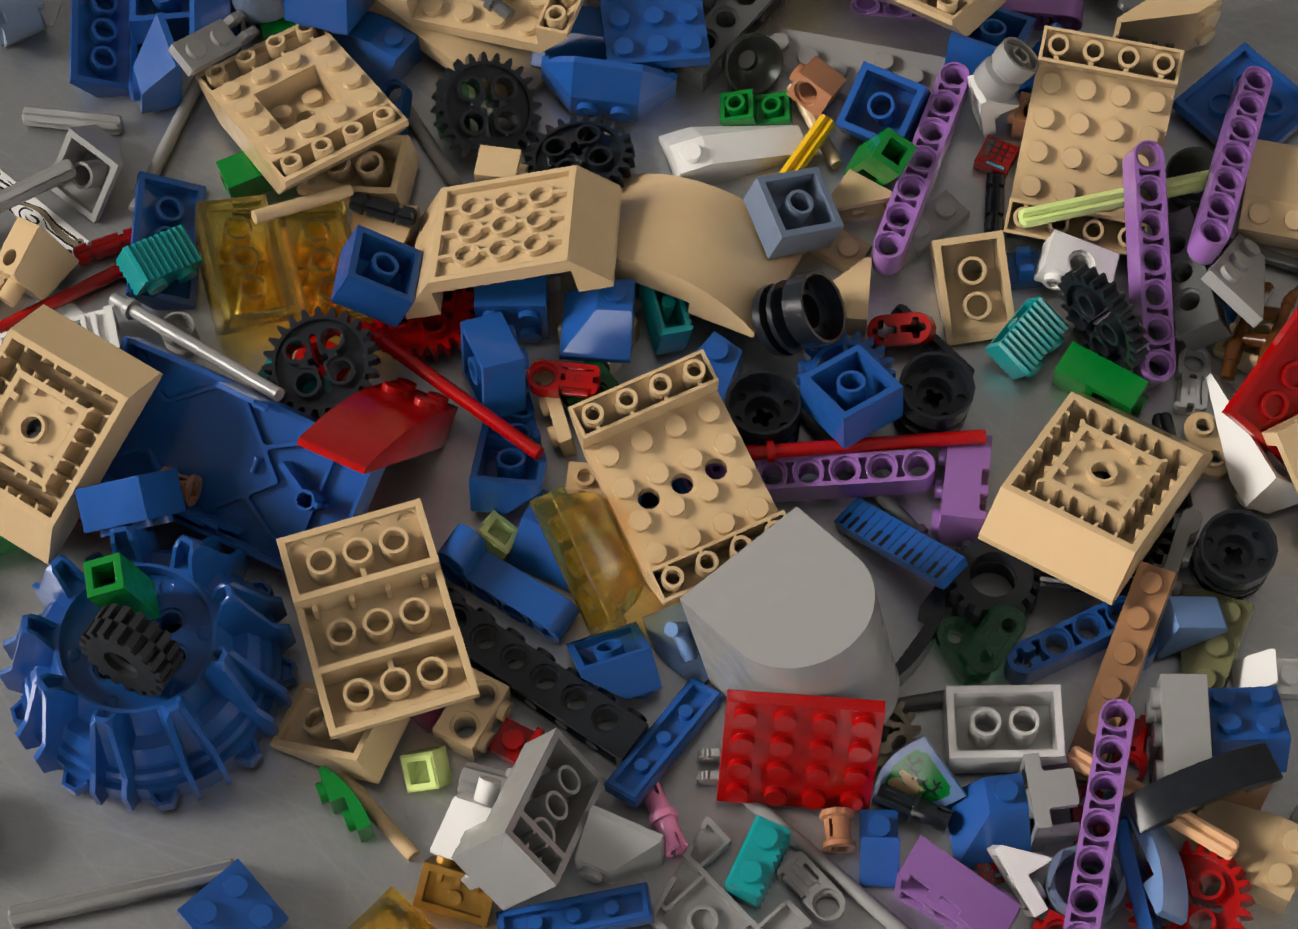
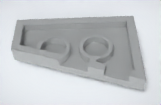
[1201,233,1265,328]

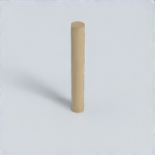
[787,83,843,169]
[251,184,354,224]
[338,772,420,861]

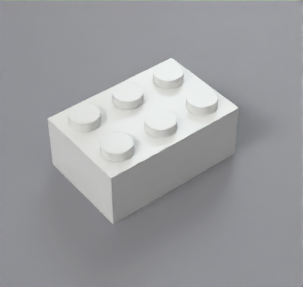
[943,684,1066,773]

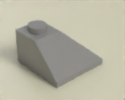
[50,124,123,223]
[575,805,665,884]

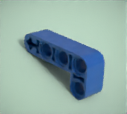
[437,524,580,643]
[1004,595,1159,685]

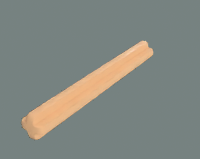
[1067,746,1239,860]

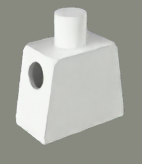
[430,776,502,860]

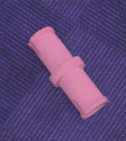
[643,780,689,858]

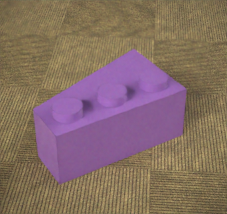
[931,435,992,548]
[893,835,1021,929]

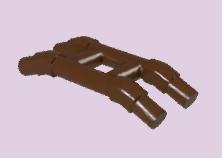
[1220,282,1298,381]

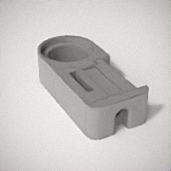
[1172,346,1211,416]
[777,851,846,926]

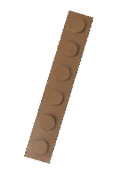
[1067,561,1178,783]

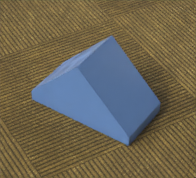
[1156,596,1229,660]

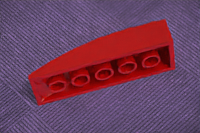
[297,377,458,475]

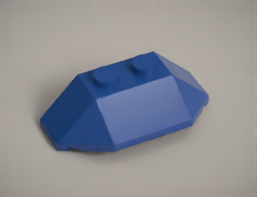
[541,56,678,122]

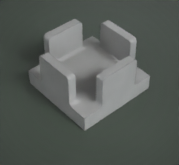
[1018,753,1080,852]

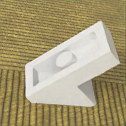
[967,75,1019,138]
[1231,649,1298,699]
[987,845,1053,917]

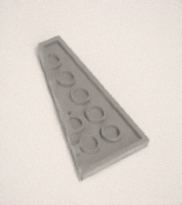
[766,26,969,141]

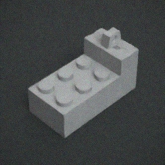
[451,728,606,910]

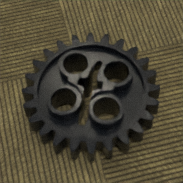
[431,52,542,163]
[523,114,636,188]
[1058,264,1149,371]
[262,306,381,418]

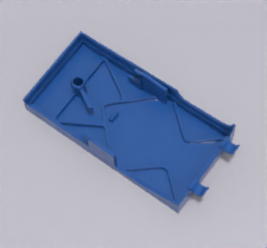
[100,336,386,572]

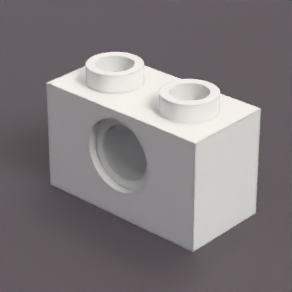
[1033,229,1120,290]

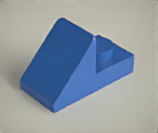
[859,809,900,889]

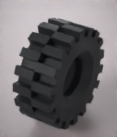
[79,603,184,697]

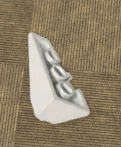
[659,125,804,186]
[1206,373,1298,514]

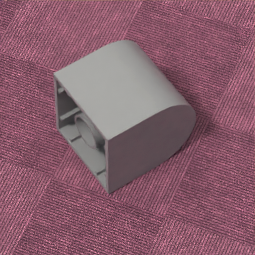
[680,507,900,724]

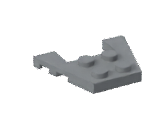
[650,816,812,929]

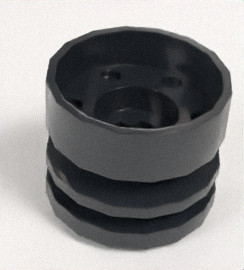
[751,270,846,358]
[893,351,976,435]
[725,369,802,446]
[1189,509,1278,601]

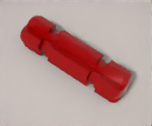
[73,227,132,265]

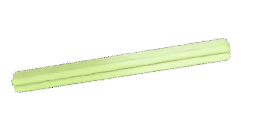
[1018,170,1209,228]

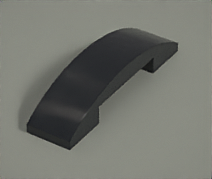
[896,586,947,686]
[1123,743,1283,835]

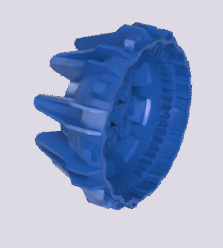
[0,526,298,811]

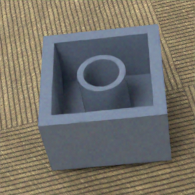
[743,166,844,259]

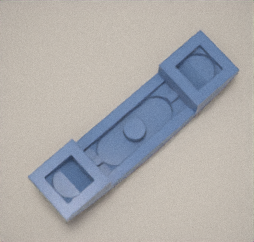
[1102,790,1188,926]

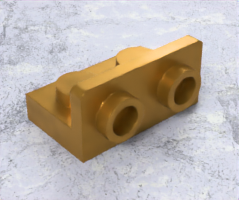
[412,855,495,928]

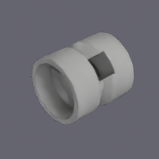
[973,37,1039,103]

